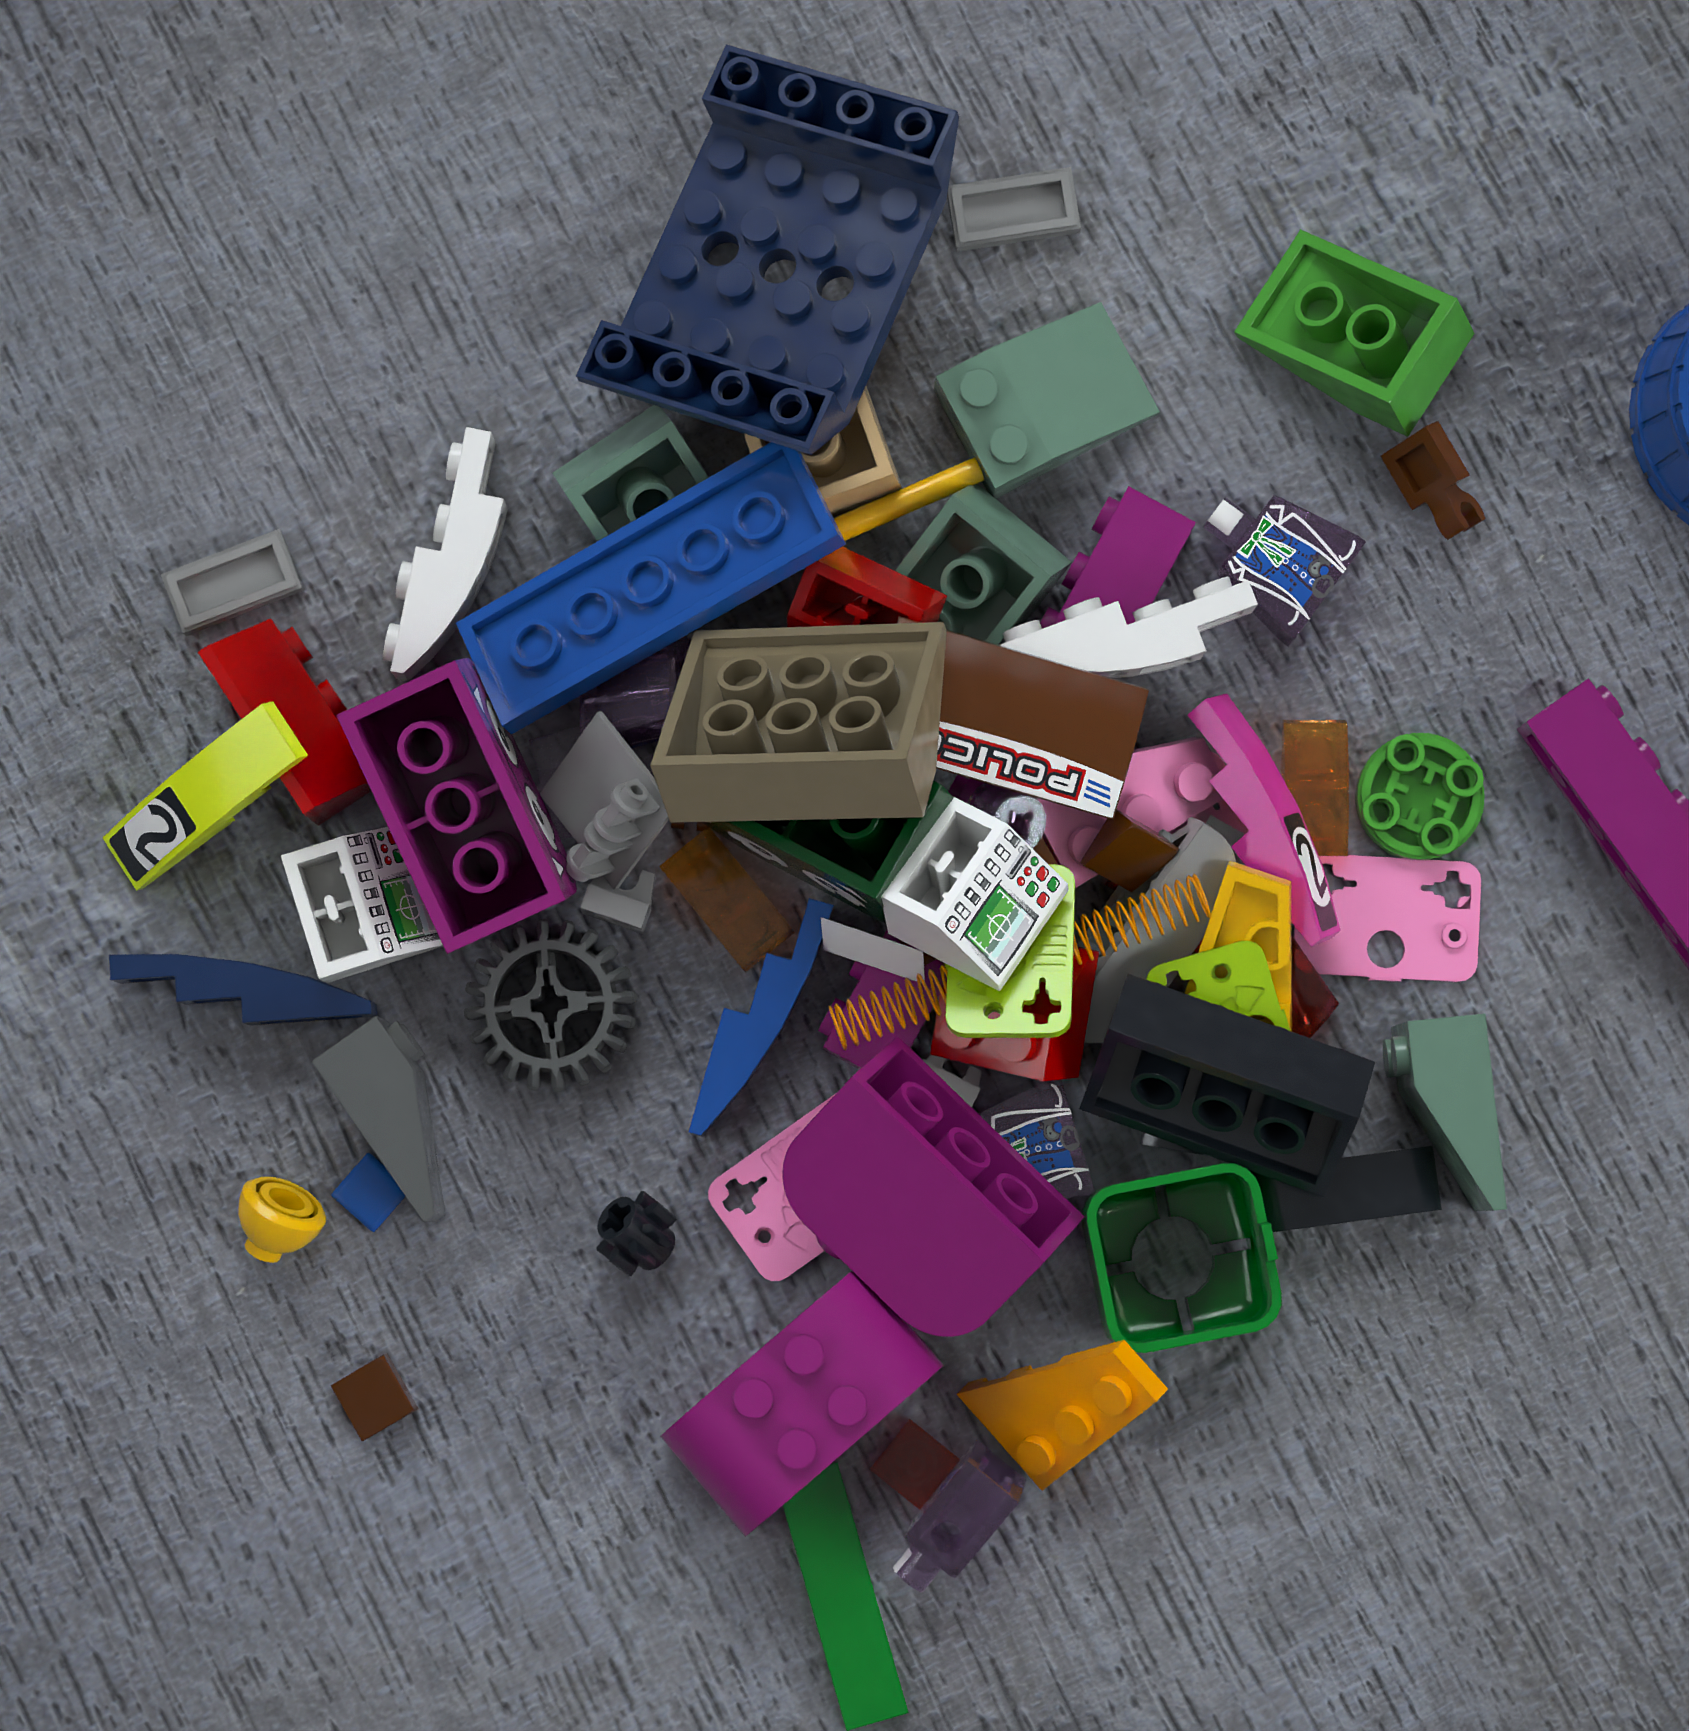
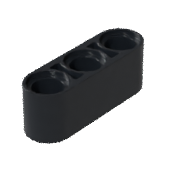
[1250,1146,1442,1232]

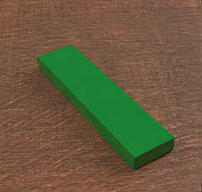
[783,1462,909,1731]

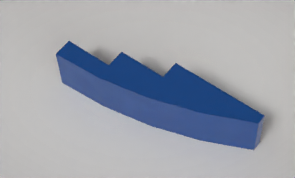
[689,898,834,1137]

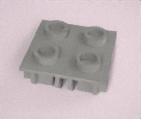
[540,711,669,890]

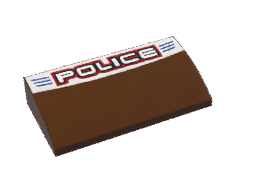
[897,616,1149,820]

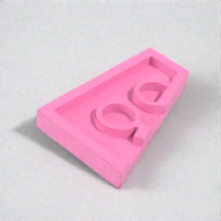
[1016,737,1223,887]

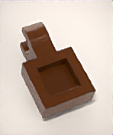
[1380,421,1485,540]

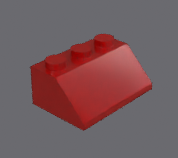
[198,618,371,826]

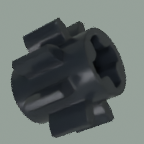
[596,1191,677,1276]

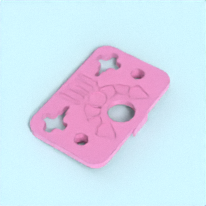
[1292,853,1481,982]
[708,1093,836,1281]

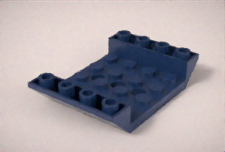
[576,44,959,455]

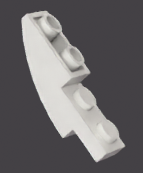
[383,427,508,681]
[1000,577,1258,678]

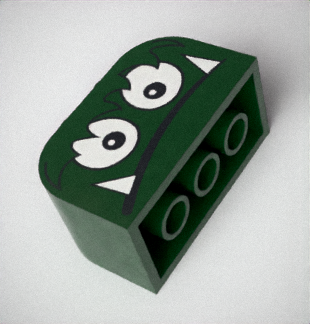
[702,781,954,924]

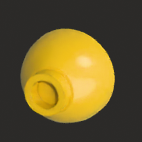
[238,1177,326,1263]

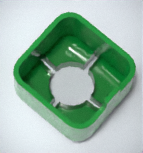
[1082,1163,1282,1353]

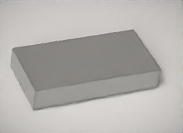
[947,167,1081,252]
[161,529,304,636]

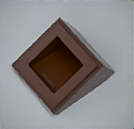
[1080,810,1179,892]
[331,1353,419,1442]

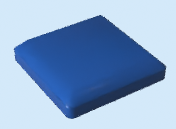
[331,1153,406,1232]

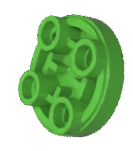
[1355,733,1485,860]

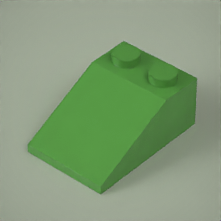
[1234,229,1475,437]

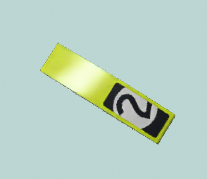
[103,701,308,891]

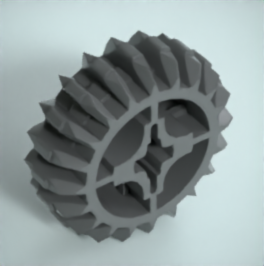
[464,919,638,1092]

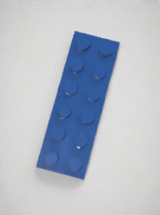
[456,442,846,735]

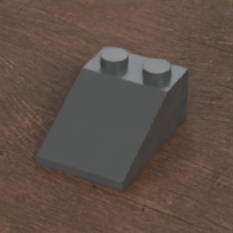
[311,1016,446,1222]

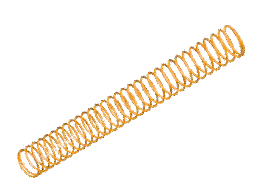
[828,874,1211,1051]

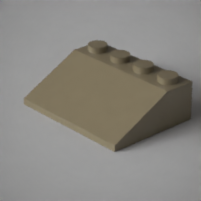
[650,622,947,822]

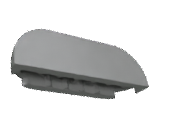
[1077,817,1236,1043]

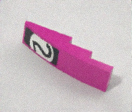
[1187,693,1341,947]

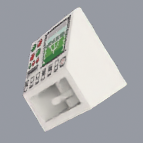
[881,797,1068,991]
[281,827,443,983]

